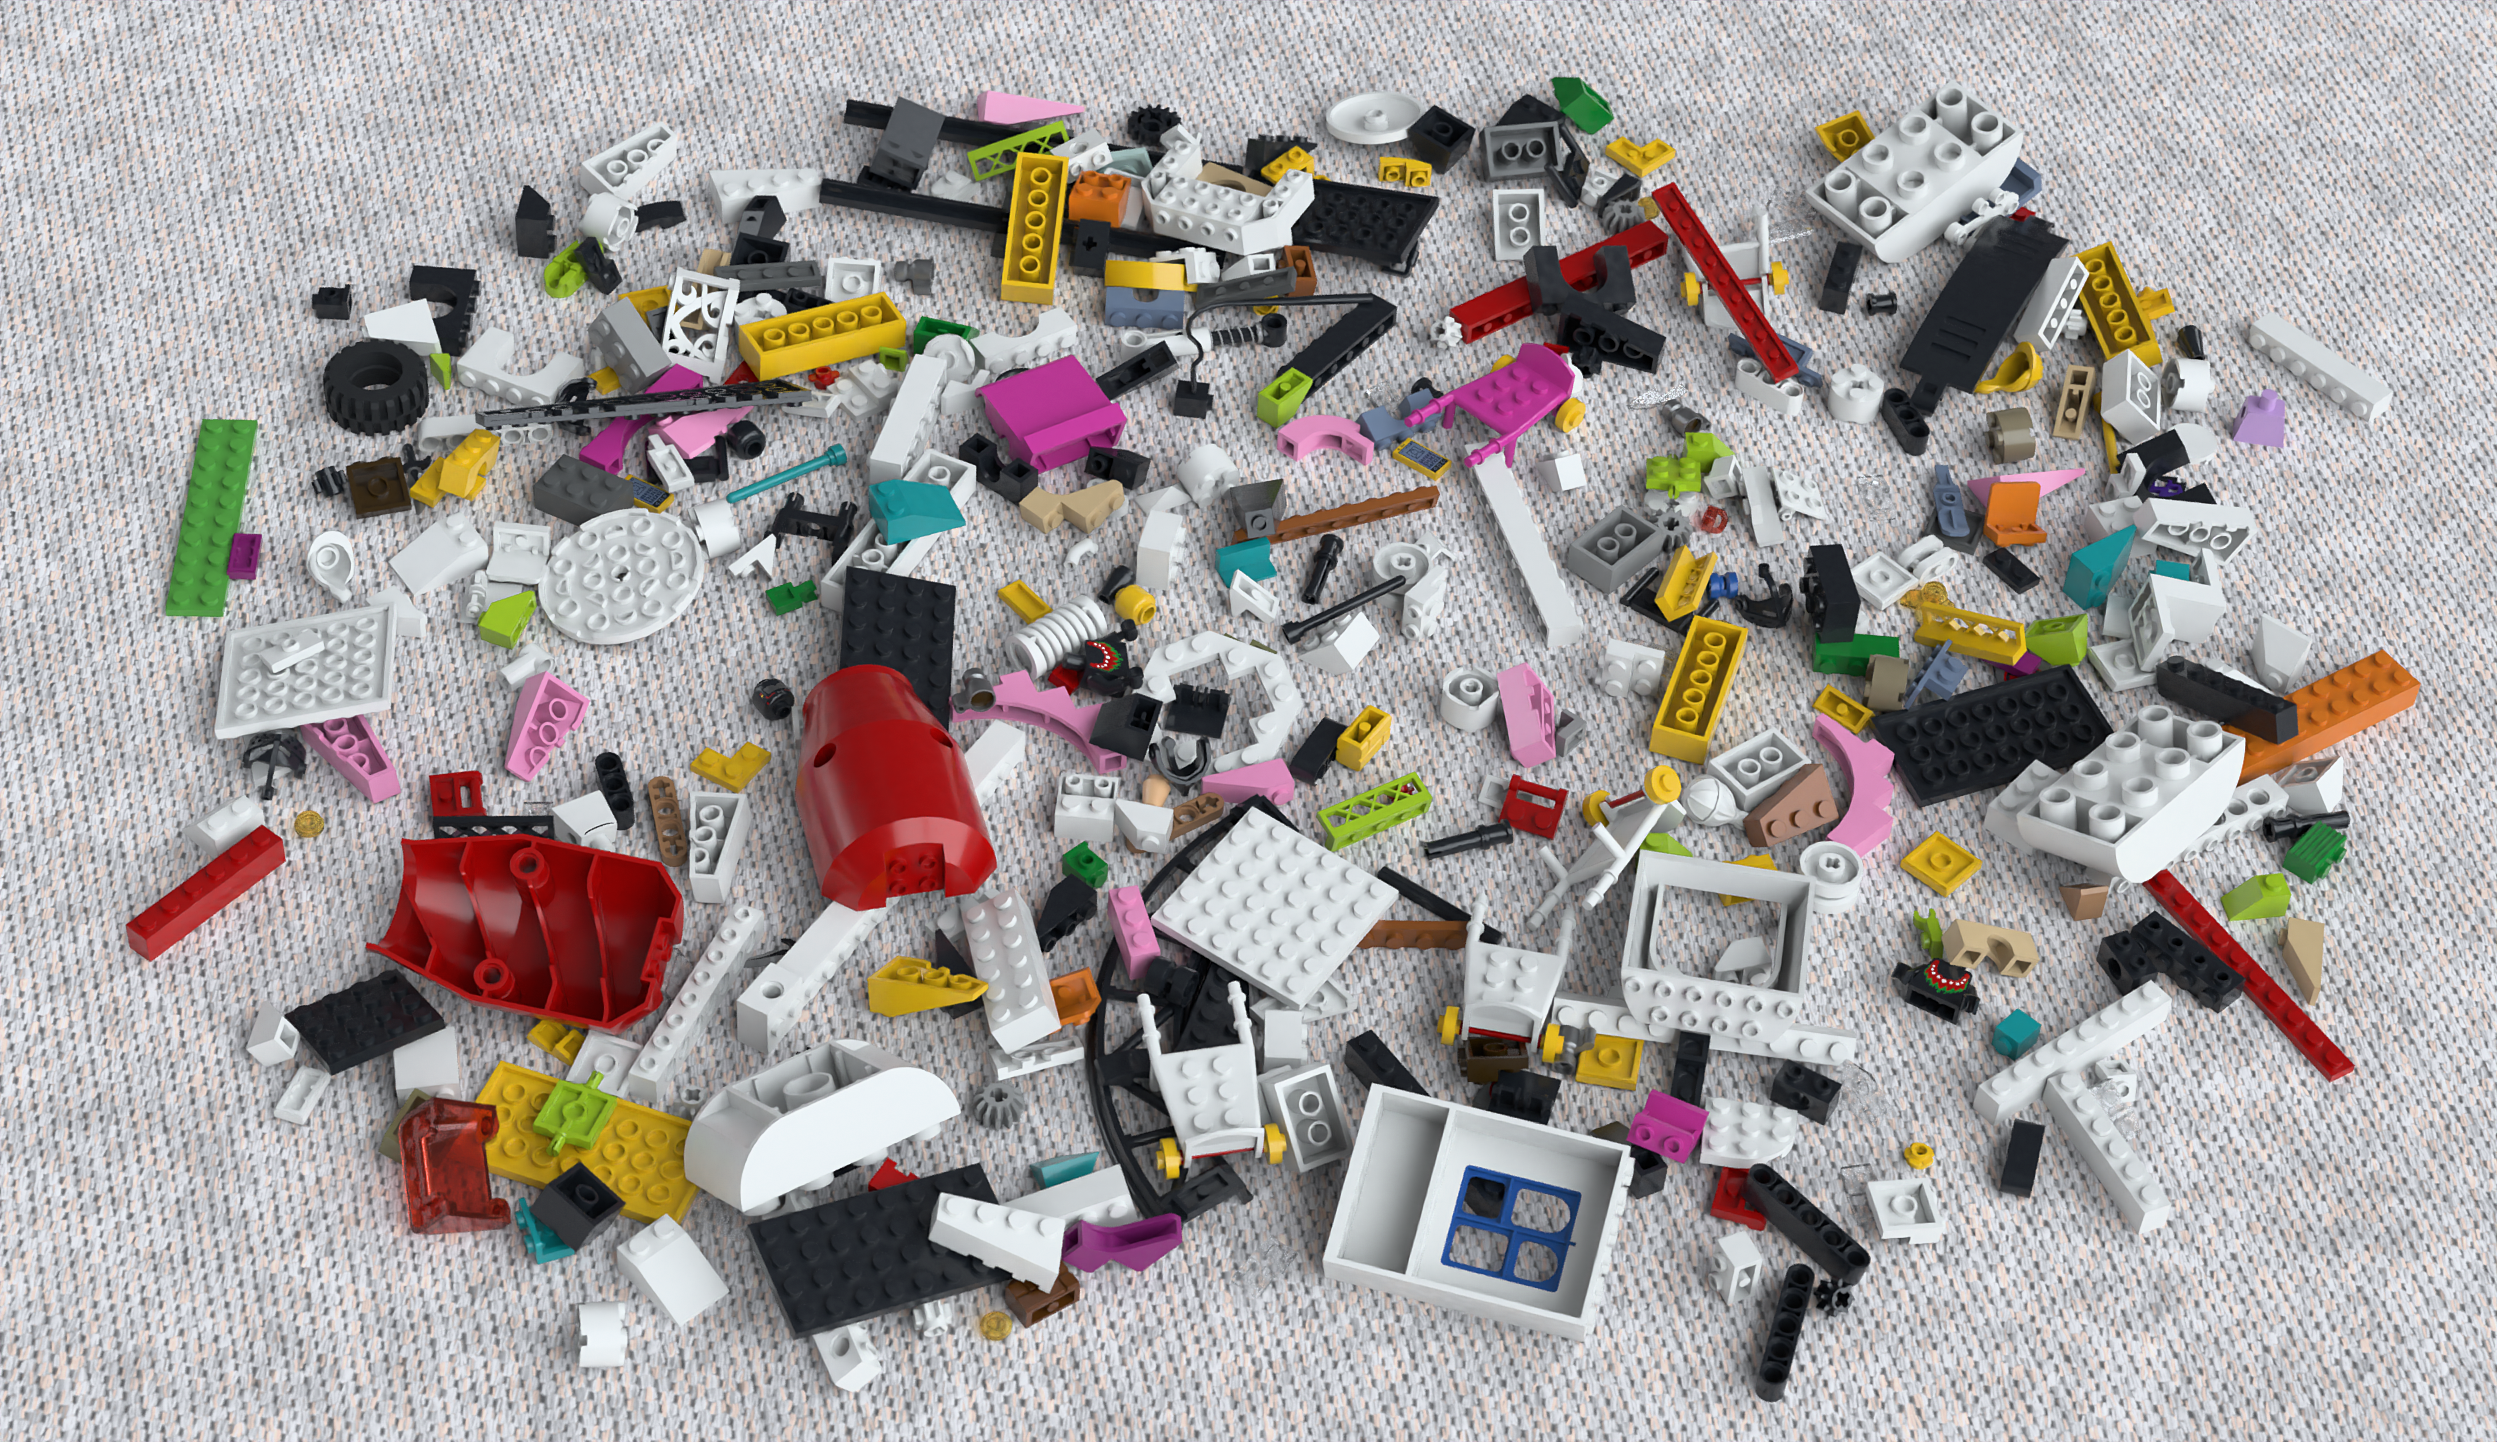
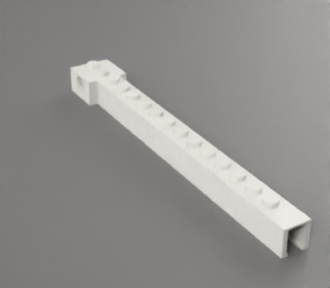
[737,719,1026,1055]

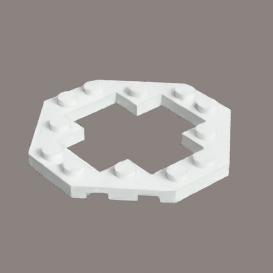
[1132,630,1302,782]

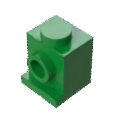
[1062,841,1108,888]

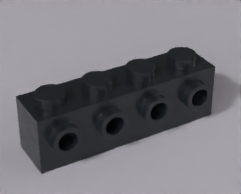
[2130,910,2246,1014]

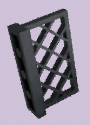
[433,815,556,840]

